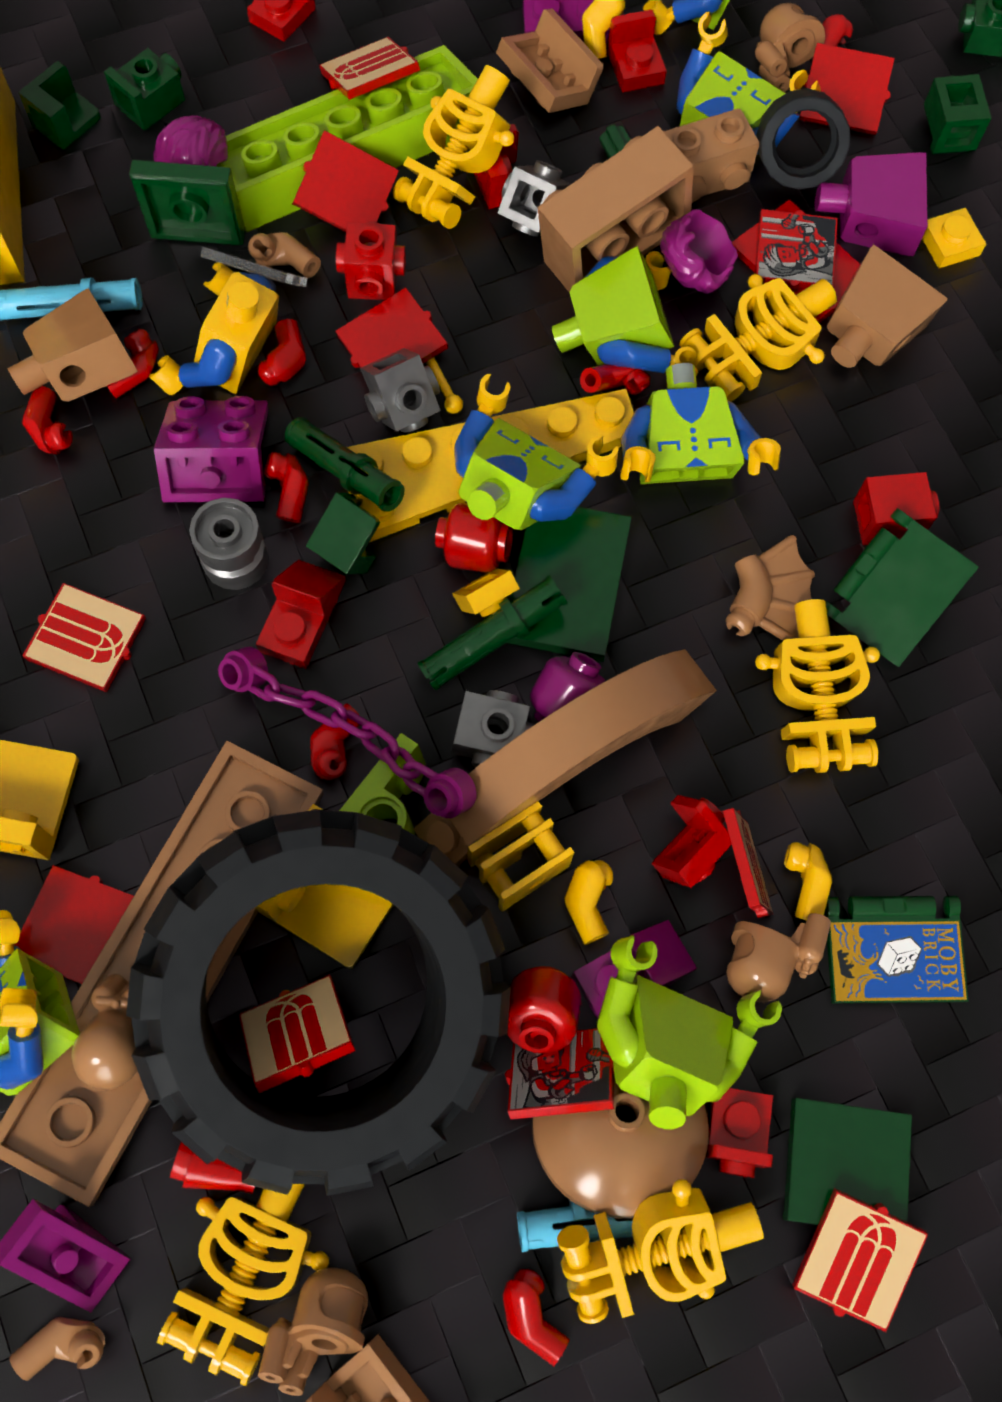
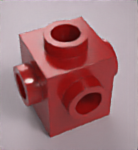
[336,222,406,300]

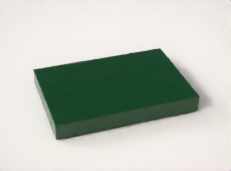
[507,507,632,662]

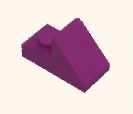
[572,920,697,1021]
[0,1198,130,1313]

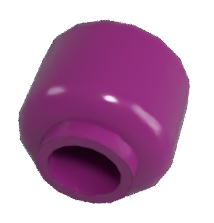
[530,652,605,722]

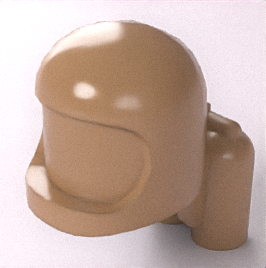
[755,3,825,92]
[726,913,831,1003]
[72,974,138,1090]
[258,1267,368,1396]

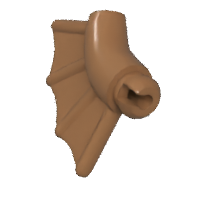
[726,535,815,641]

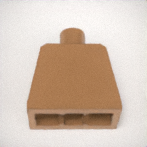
[827,244,948,368]
[7,288,138,402]

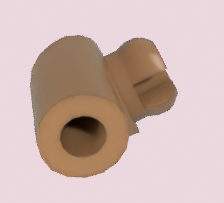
[9,1317,105,1381]

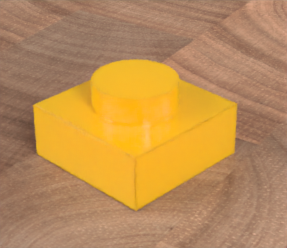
[922,208,986,269]
[452,569,520,617]

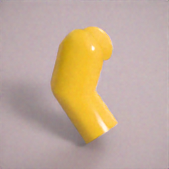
[582,0,625,58]
[784,842,832,921]
[565,860,613,945]

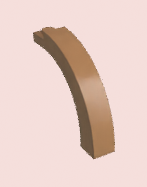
[413,649,717,867]

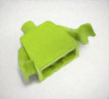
[597,935,782,1130]

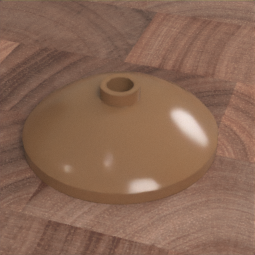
[532,1075,709,1219]

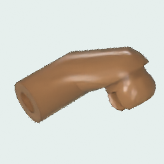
[248,232,321,278]

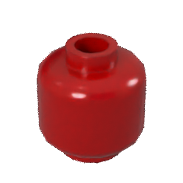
[435,502,513,573]
[507,966,581,1054]

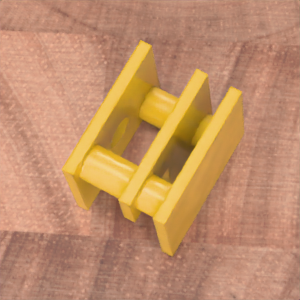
[468,801,575,912]

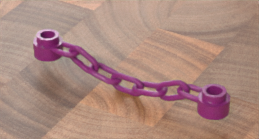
[218,646,477,818]

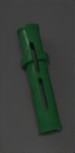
[285,417,405,512]
[418,575,568,690]

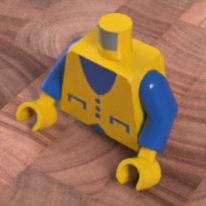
[149,262,279,395]

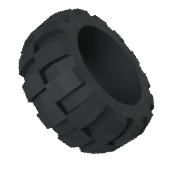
[126,809,511,1196]

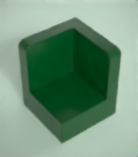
[18,61,101,150]
[306,492,380,574]

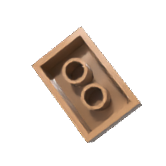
[537,126,694,292]

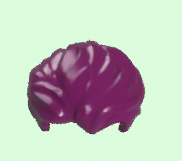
[154,115,228,167]
[660,209,738,294]

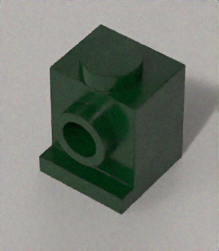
[958,0,1002,57]
[104,48,185,131]
[923,74,991,154]

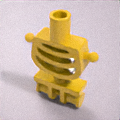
[393,65,514,229]
[679,274,837,402]
[755,599,880,773]
[557,1179,764,1324]
[157,1184,329,1387]

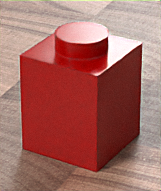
[853,472,939,545]

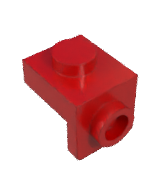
[651,795,732,888]

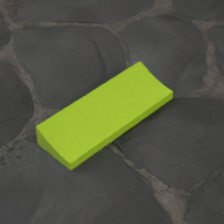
[216,45,478,232]

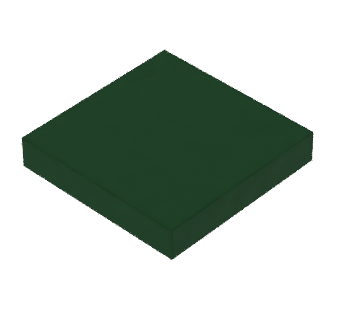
[129,160,246,245]
[783,1098,912,1225]

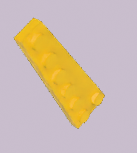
[347,389,634,542]

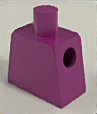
[815,152,928,256]

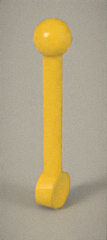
[426,357,463,414]

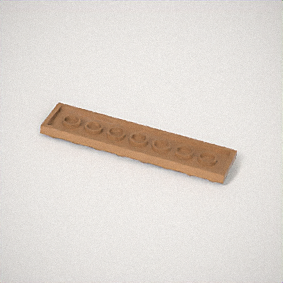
[0,741,324,1207]

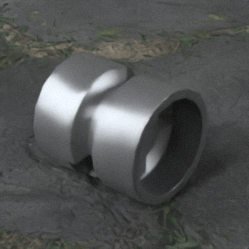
[189,497,269,590]

